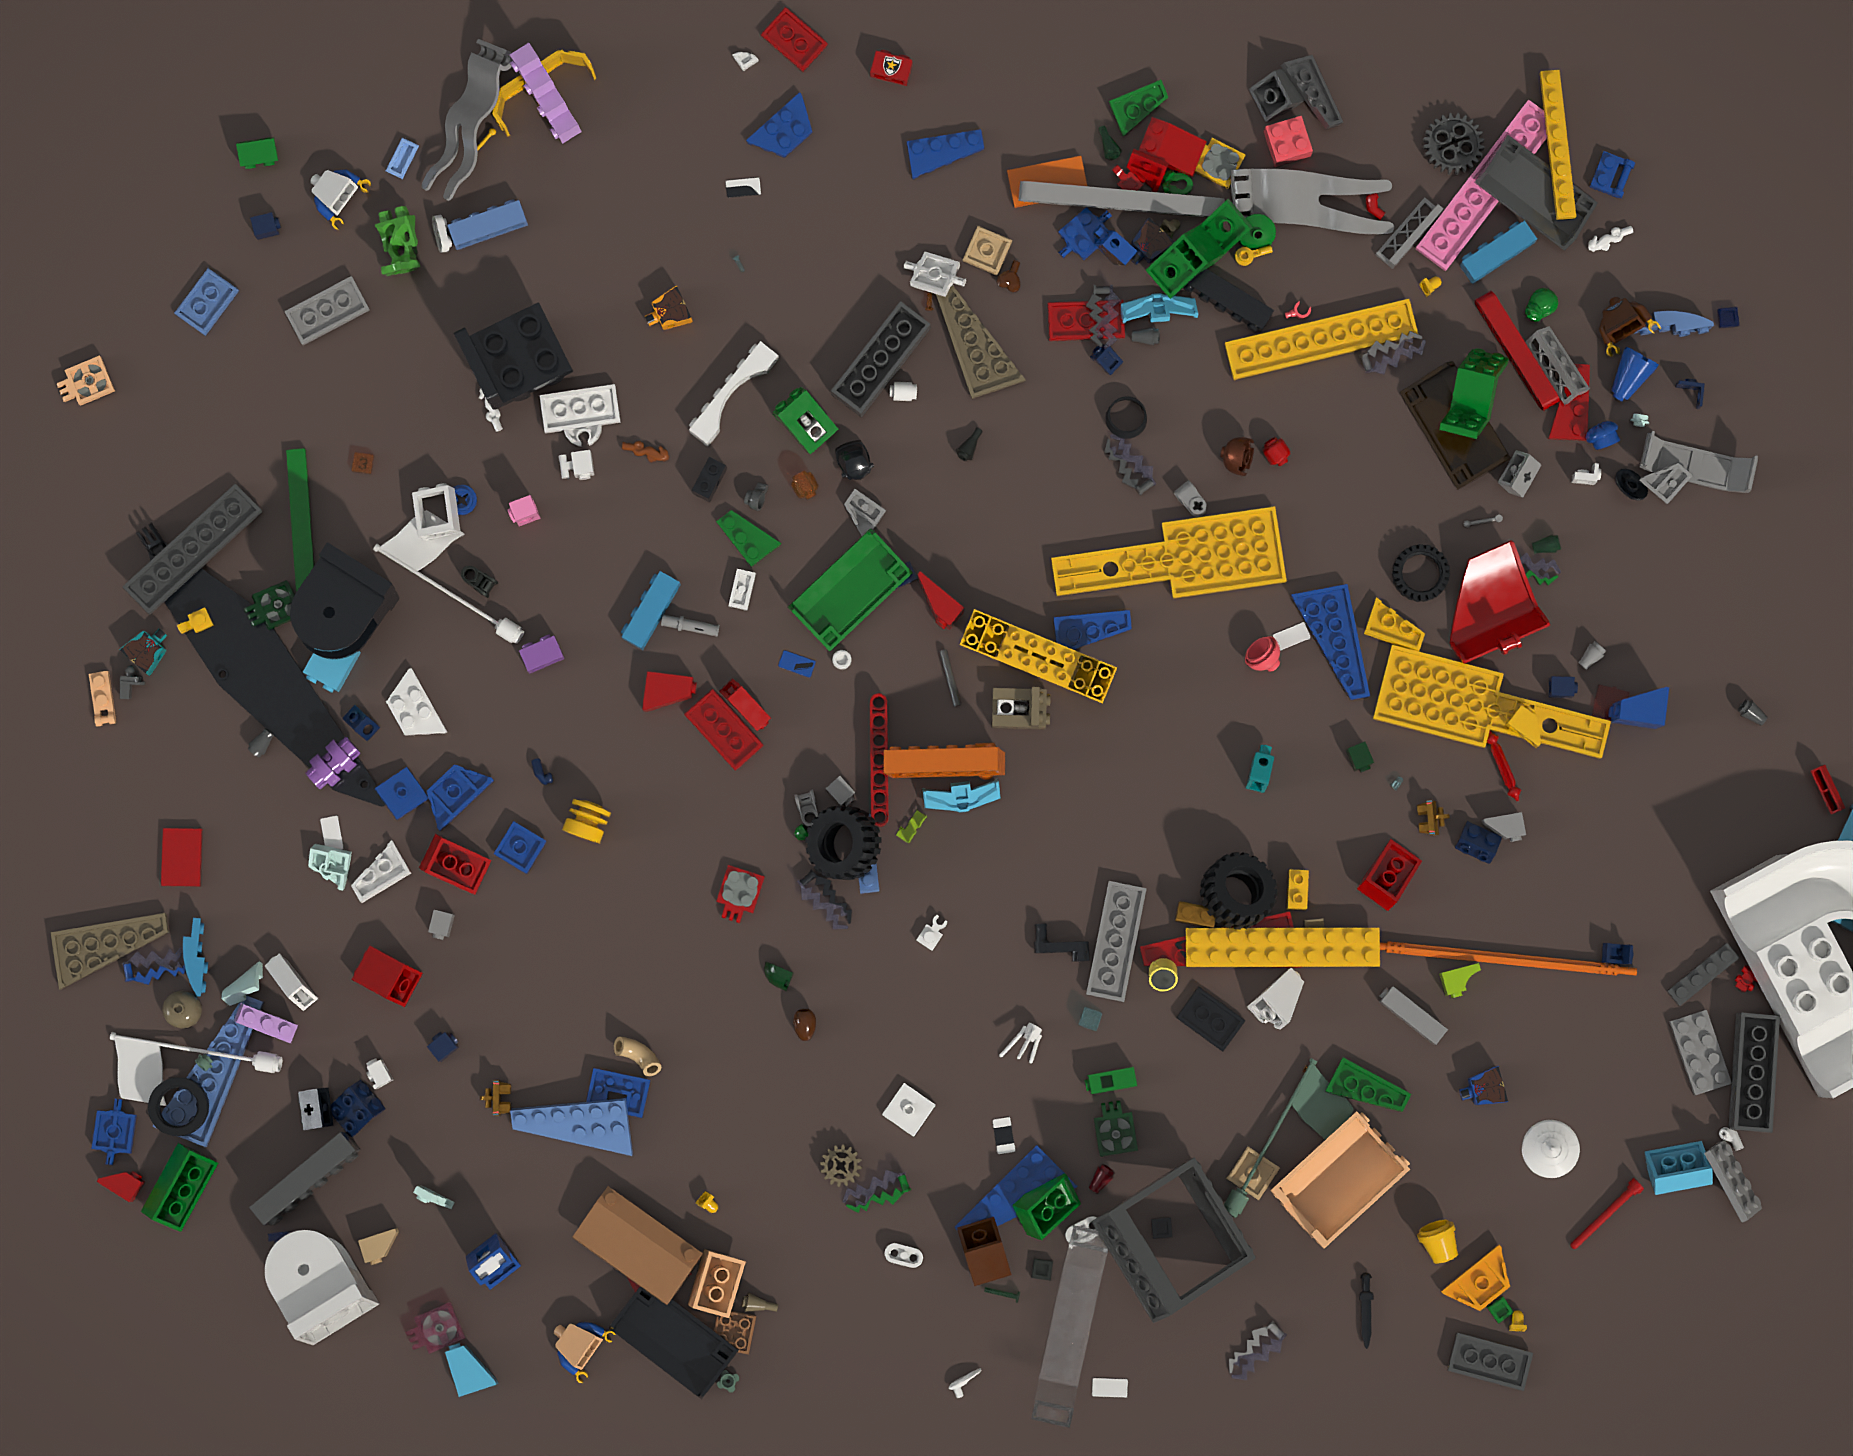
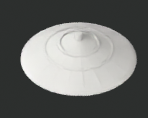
[1522,1120,1580,1178]

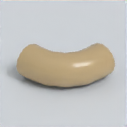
[614,1036,662,1076]

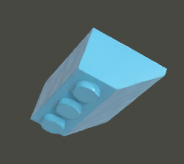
[1645,1141,1713,1195]

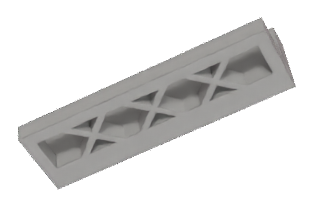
[1375,197,1444,269]
[1525,326,1590,405]

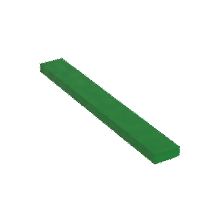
[286,448,314,592]

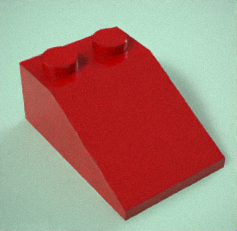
[1139,117,1207,177]
[918,572,964,630]
[419,833,492,895]
[1357,839,1422,911]

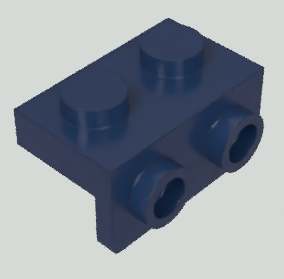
[1455,821,1502,864]

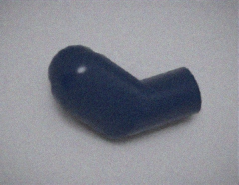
[531,759,553,785]

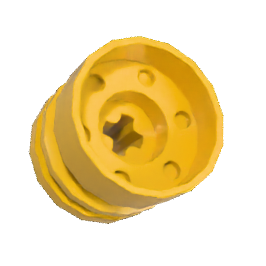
[562,799,611,844]

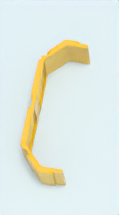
[492,50,596,136]

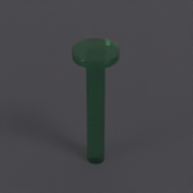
[984,1287,1020,1303]

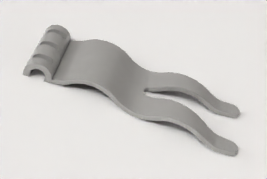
[422,39,512,201]
[1230,168,1394,234]

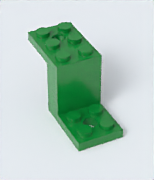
[1146,199,1253,299]
[1439,348,1509,439]

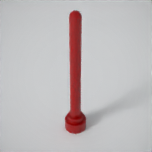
[1571,1178,1644,1249]

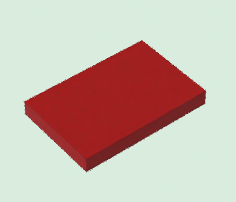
[761,7,828,72]
[161,828,203,887]

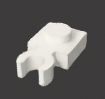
[916,915,947,951]

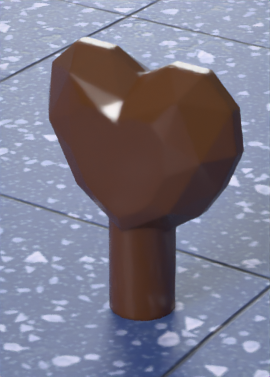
[996,260,1020,293]

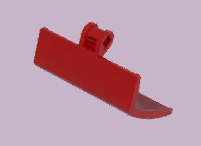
[1449,540,1550,664]

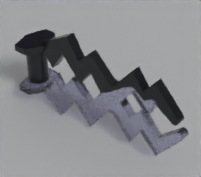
[797,869,852,929]

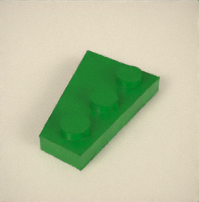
[716,510,781,567]

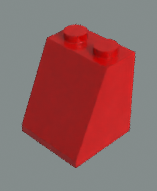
[351,946,423,1007]

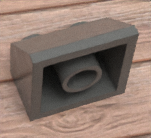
[1249,69,1305,122]

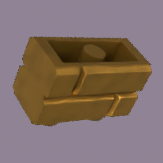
[1175,901,1216,928]

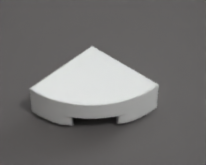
[732,52,759,71]

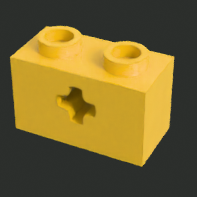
[1286,869,1309,910]

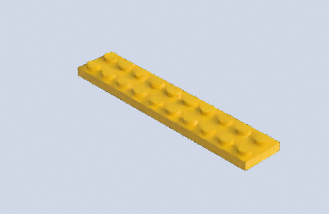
[1224,299,1418,380]
[1186,928,1380,967]

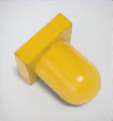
[1419,276,1442,297]
[696,1191,718,1213]
[1509,1310,1527,1332]

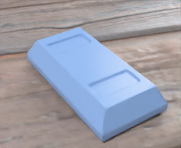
[386,138,419,179]

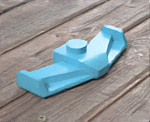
[1121,293,1198,323]
[922,779,1001,812]

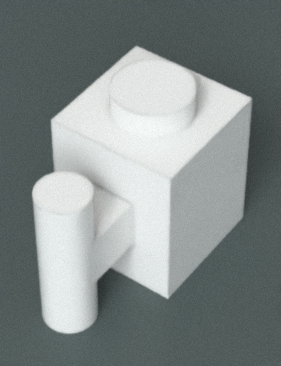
[559,450,595,480]

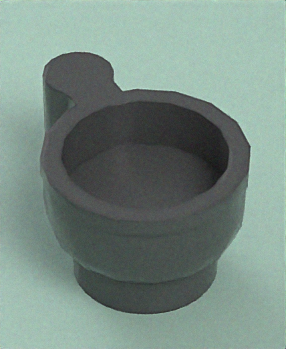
[744,482,768,511]

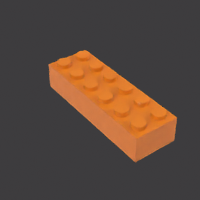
[884,744,1005,778]

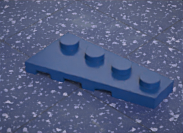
[907,129,984,179]

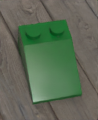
[1012,1174,1081,1240]

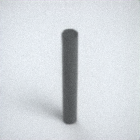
[939,649,961,707]

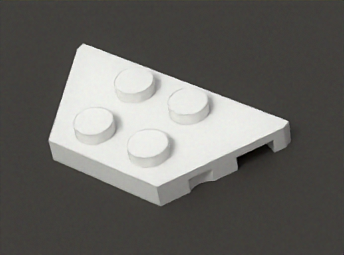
[386,668,447,736]

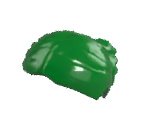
[1525,288,1558,322]

